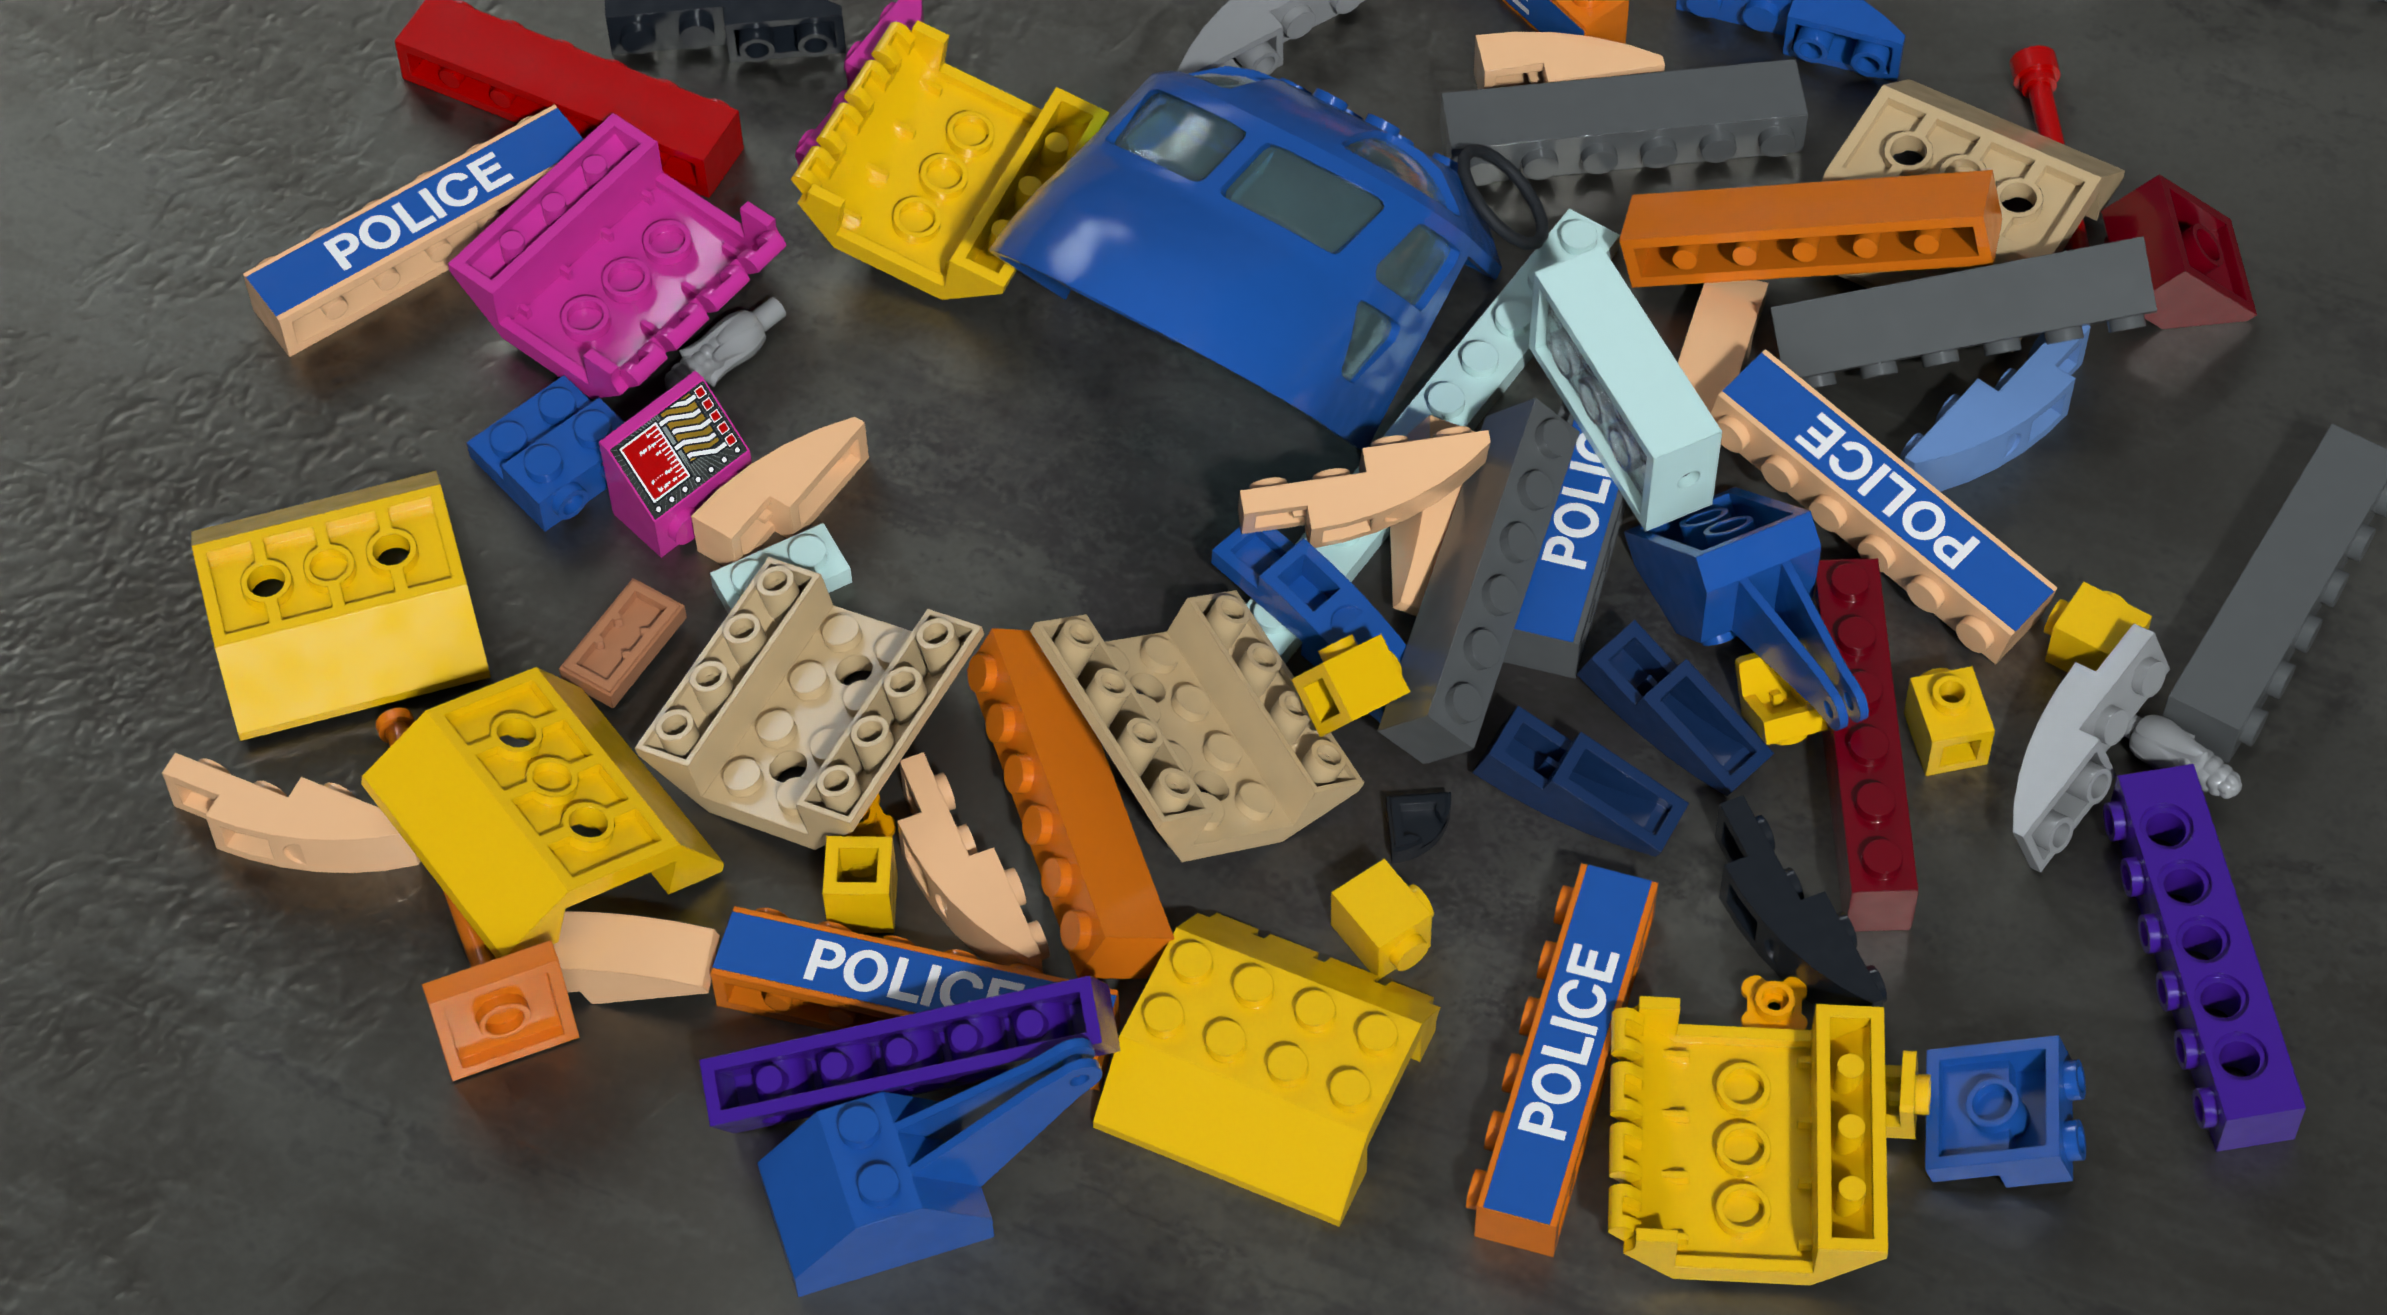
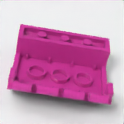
[448,113,787,399]

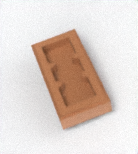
[559,578,687,708]

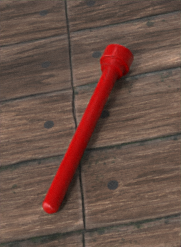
[2009,45,2090,251]

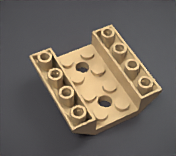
[1821,79,2125,353]
[635,557,984,850]
[1030,590,1364,862]

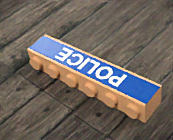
[243,104,584,357]
[1711,349,2058,665]

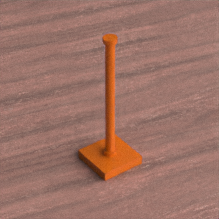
[376,708,580,1082]

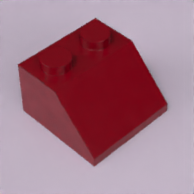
[2101,174,2257,329]

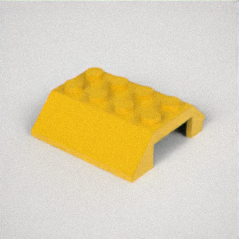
[791,20,1110,300]
[1093,913,1441,1227]
[1608,996,1888,1286]

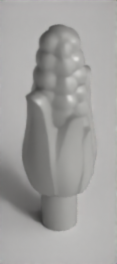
[664,297,786,391]
[2124,714,2242,799]

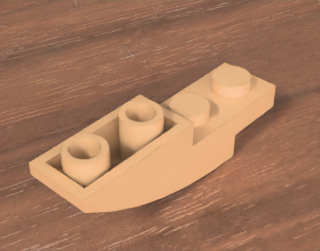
[1238,426,1491,548]
[897,752,1050,973]
[162,753,421,873]

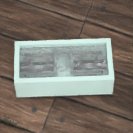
[1529,246,1722,532]

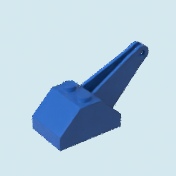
[1624,487,1869,731]
[757,1038,1103,1297]

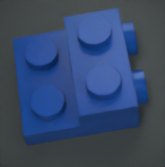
[466,375,625,532]
[1925,1035,2086,1188]

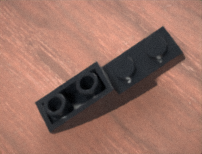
[605,0,846,63]
[1715,795,1887,1007]

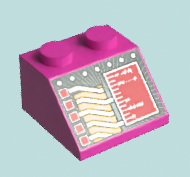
[599,371,752,558]

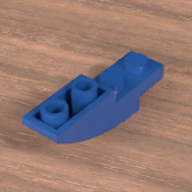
[1676,0,1906,82]
[1211,527,1407,723]

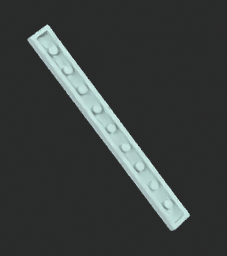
[1246,208,1620,664]

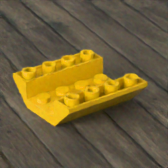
[191,471,491,741]
[361,667,724,959]

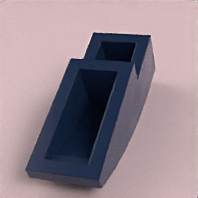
[1577,620,1774,796]
[1472,706,1689,857]

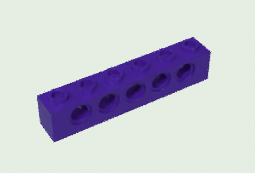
[2103,764,2306,1152]
[699,976,1121,1134]

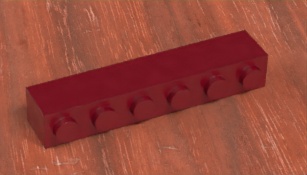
[1811,558,1919,932]

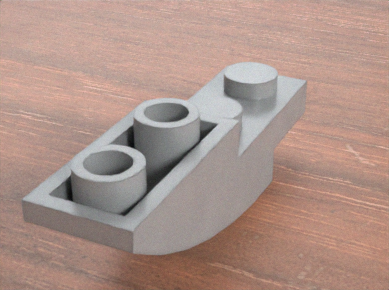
[1178,0,1366,75]
[2013,624,2170,873]

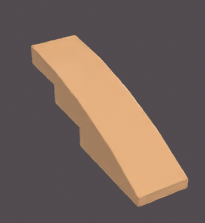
[1678,280,1768,448]

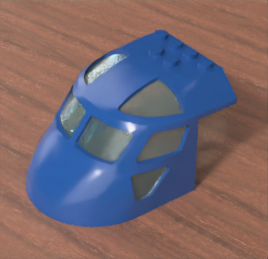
[989,66,1502,451]

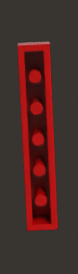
[395,0,744,198]

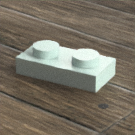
[710,523,852,614]

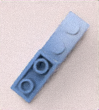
[1899,325,2091,492]

